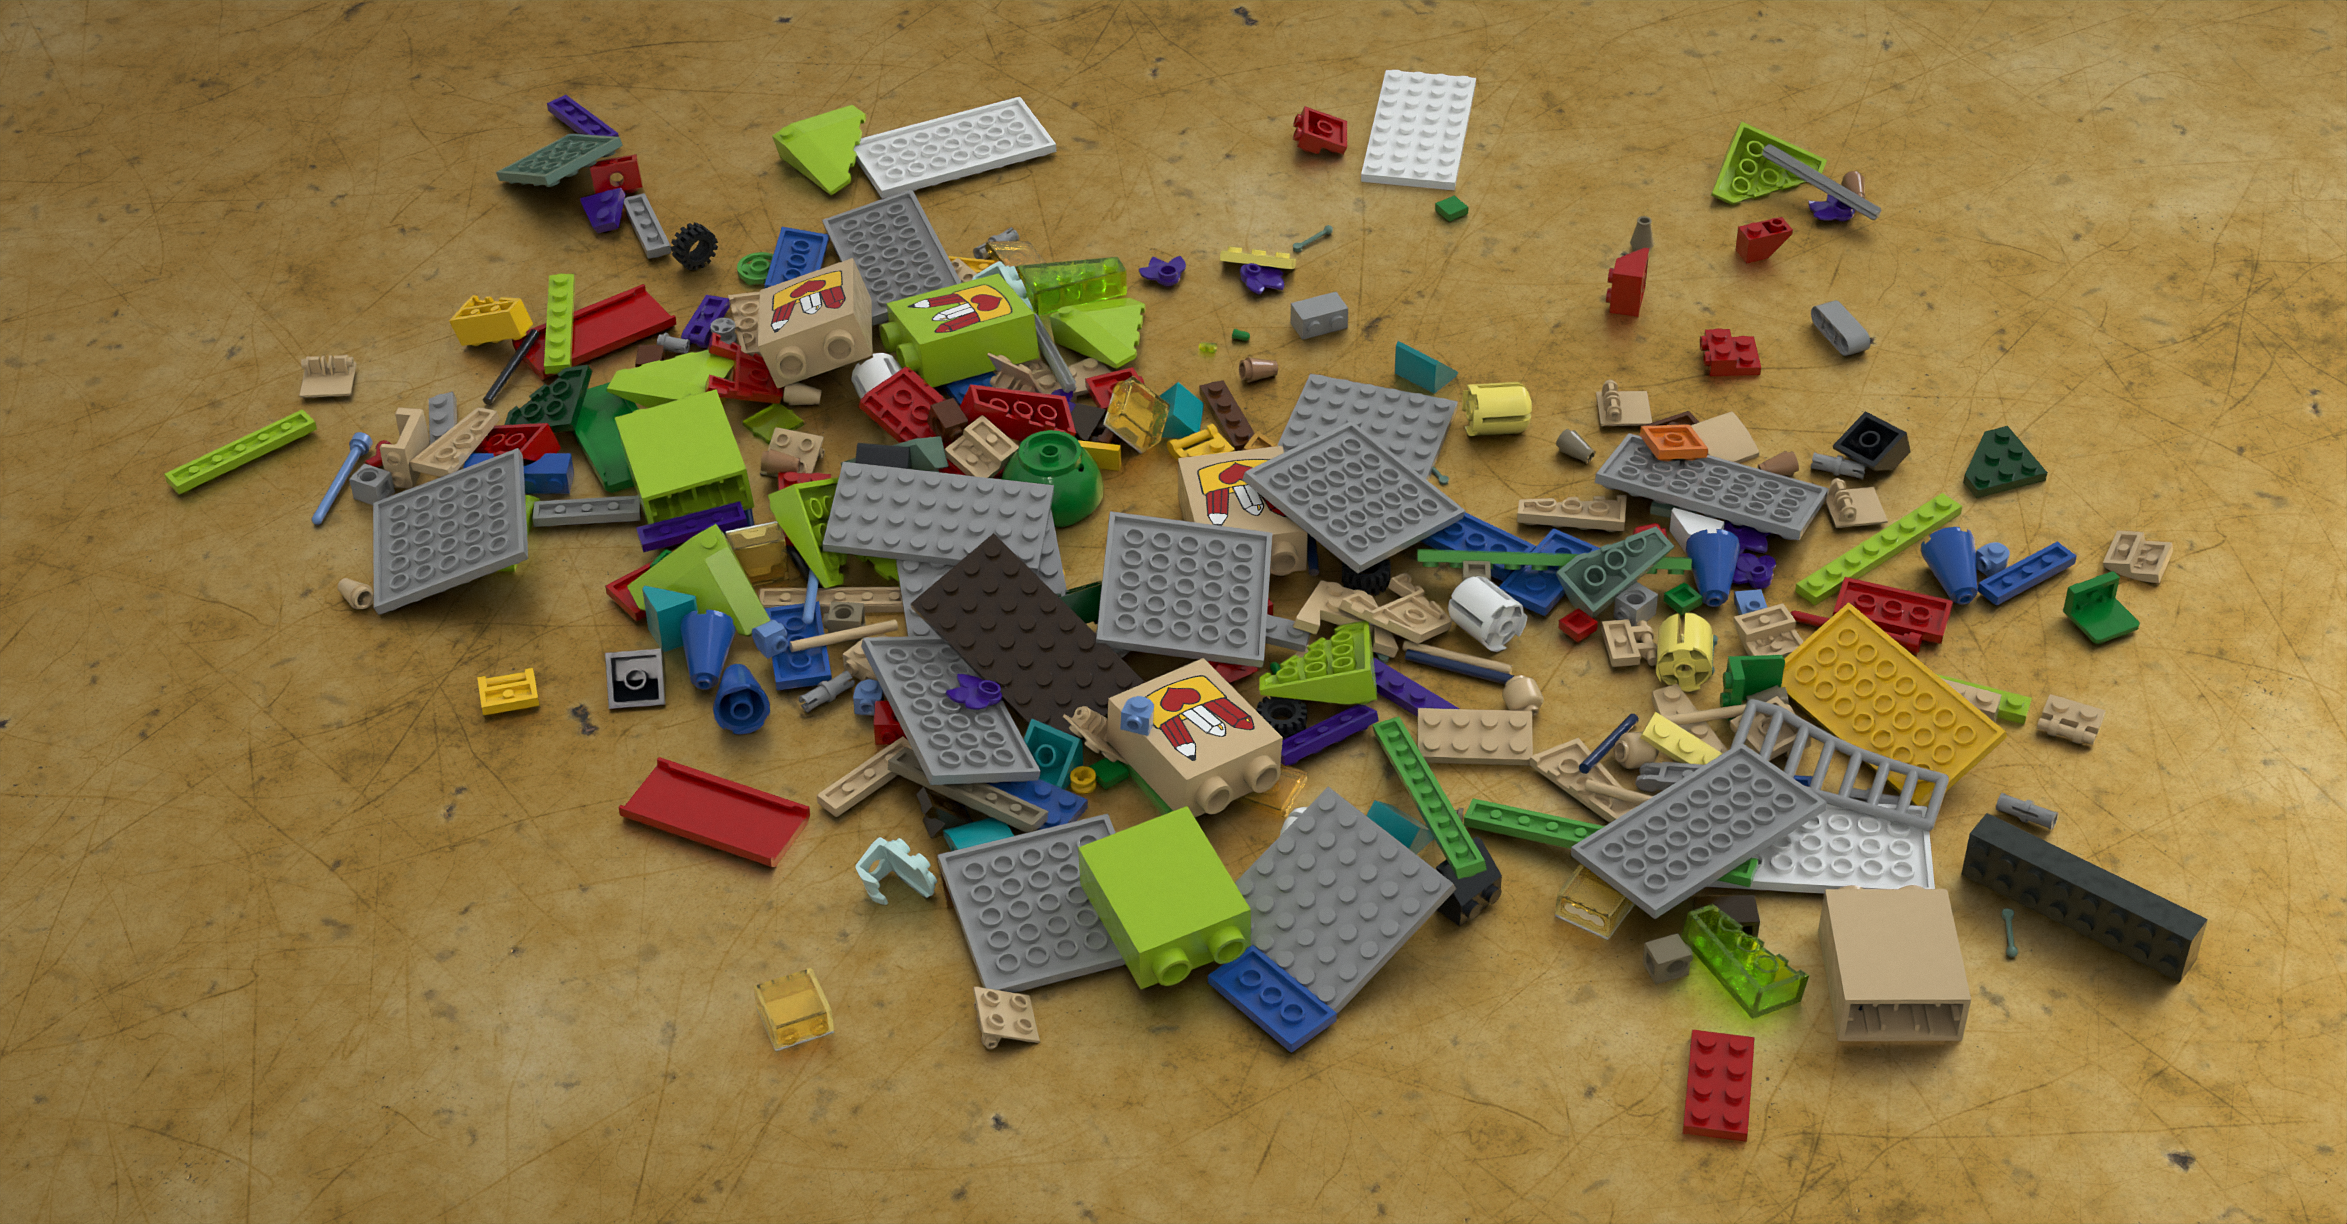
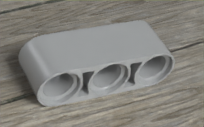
[1811,300,1870,356]

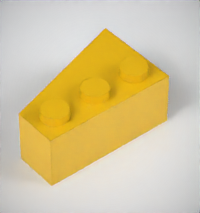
[449,295,533,346]

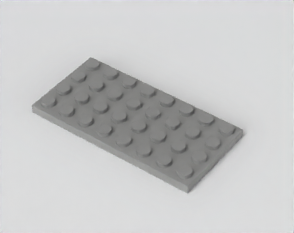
[822,189,962,326]
[1595,433,1829,540]
[823,462,1054,575]
[861,636,1041,785]
[1571,742,1827,919]

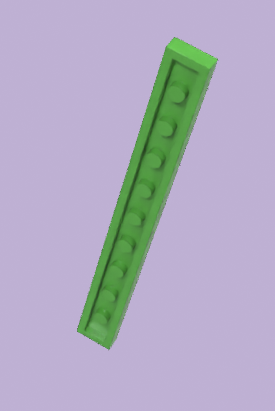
[1417,549,1692,575]
[1372,716,1487,879]
[1464,798,1758,887]

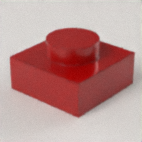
[1558,608,1598,642]

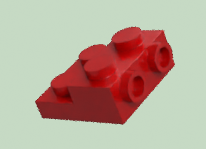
[1293,106,1347,155]
[1700,328,1761,376]
[1085,367,1154,414]

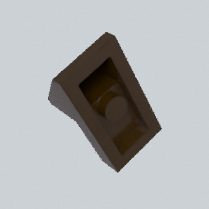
[916,787,972,838]

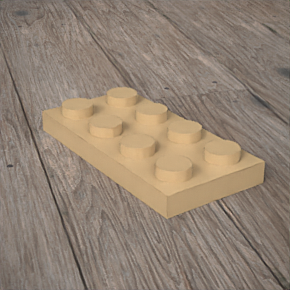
[1417,708,1533,766]

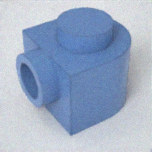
[1976,542,2010,577]
[752,620,788,659]
[853,679,884,715]
[1120,696,1154,736]

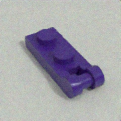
[681,295,730,348]

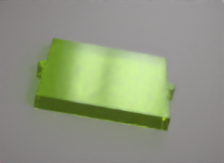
[742,403,804,445]

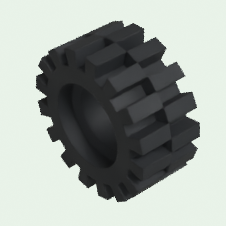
[670,222,718,270]
[1342,558,1391,596]
[1256,696,1307,740]

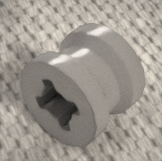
[710,318,737,345]

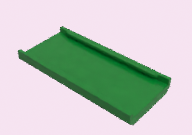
[571,382,639,493]

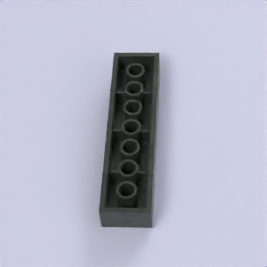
[1961,813,2208,982]

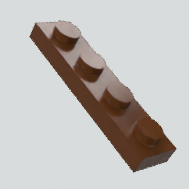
[1199,380,1255,451]

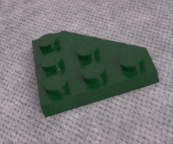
[504,365,593,433]
[1963,426,2048,498]

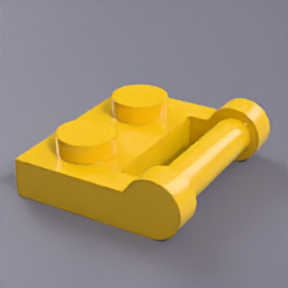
[1167,424,1235,461]
[477,668,539,715]

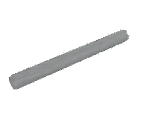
[1762,144,1882,220]
[1034,313,1077,393]

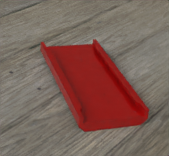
[512,284,677,380]
[859,367,1006,479]
[618,757,810,867]

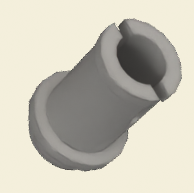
[657,333,690,354]

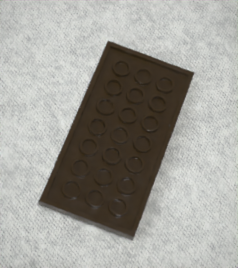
[910,533,1144,740]

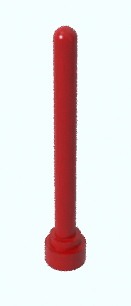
[1790,610,1922,656]

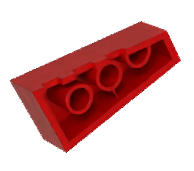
[960,384,1076,442]

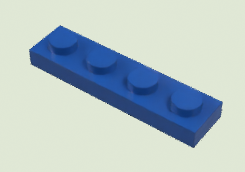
[1977,541,2077,606]

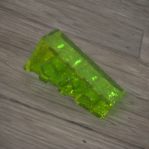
[1017,257,1127,316]
[1681,904,1809,1019]

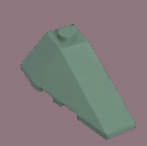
[841,436,948,473]
[1556,527,1674,619]

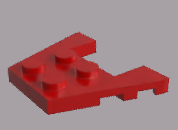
[705,332,783,404]

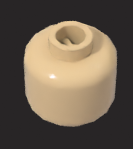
[1502,675,1544,717]
[1614,732,1659,769]

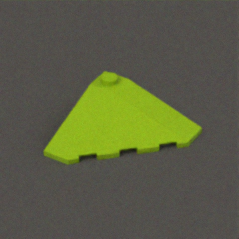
[772,105,866,195]
[1711,121,1827,205]
[1049,298,1146,368]
[606,348,734,408]
[768,477,848,588]
[627,524,771,637]
[1259,620,1377,705]

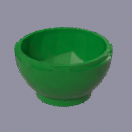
[1001,430,1104,527]

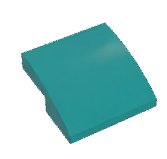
[943,817,1014,851]

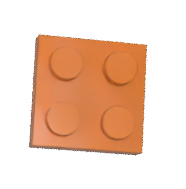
[1639,425,1708,461]

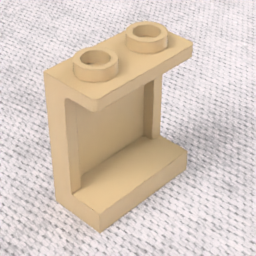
[380,407,430,489]

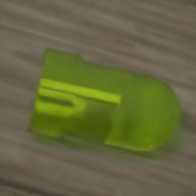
[1199,342,1217,353]

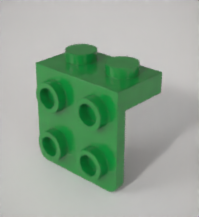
[2063,571,2140,644]
[1720,655,1785,721]

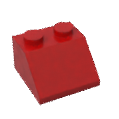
[1606,248,1650,317]

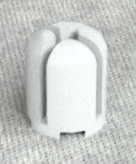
[851,353,902,399]
[1448,576,1528,652]

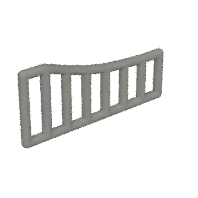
[1730,699,1949,831]

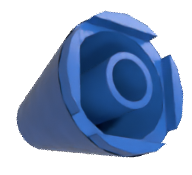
[1920,527,1978,604]
[1686,529,1740,607]
[680,610,736,690]
[713,664,770,735]

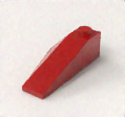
[474,423,561,464]

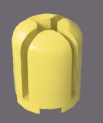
[1462,382,1532,436]
[1656,613,1713,692]

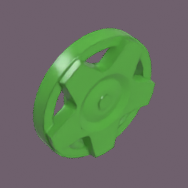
[737,252,773,285]

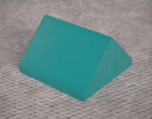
[1395,341,1459,394]
[1148,382,1204,438]
[642,586,698,652]
[1024,719,1083,790]
[1366,800,1435,855]

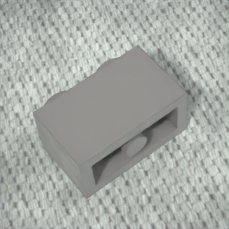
[1290,292,1348,340]

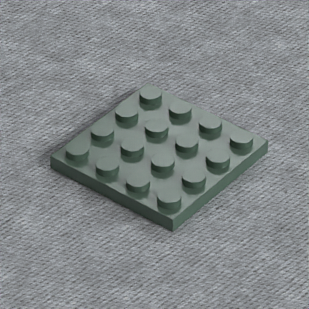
[496,134,623,187]

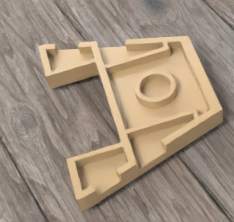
[1340,573,1453,644]
[1293,580,1398,658]

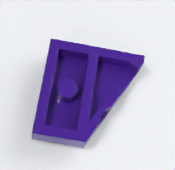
[580,188,625,233]

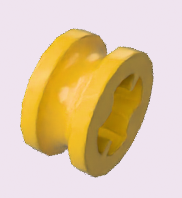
[1070,766,1096,794]

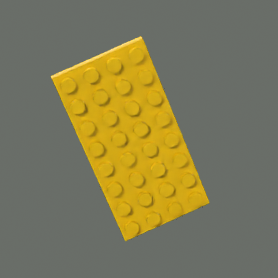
[1781,602,2007,808]

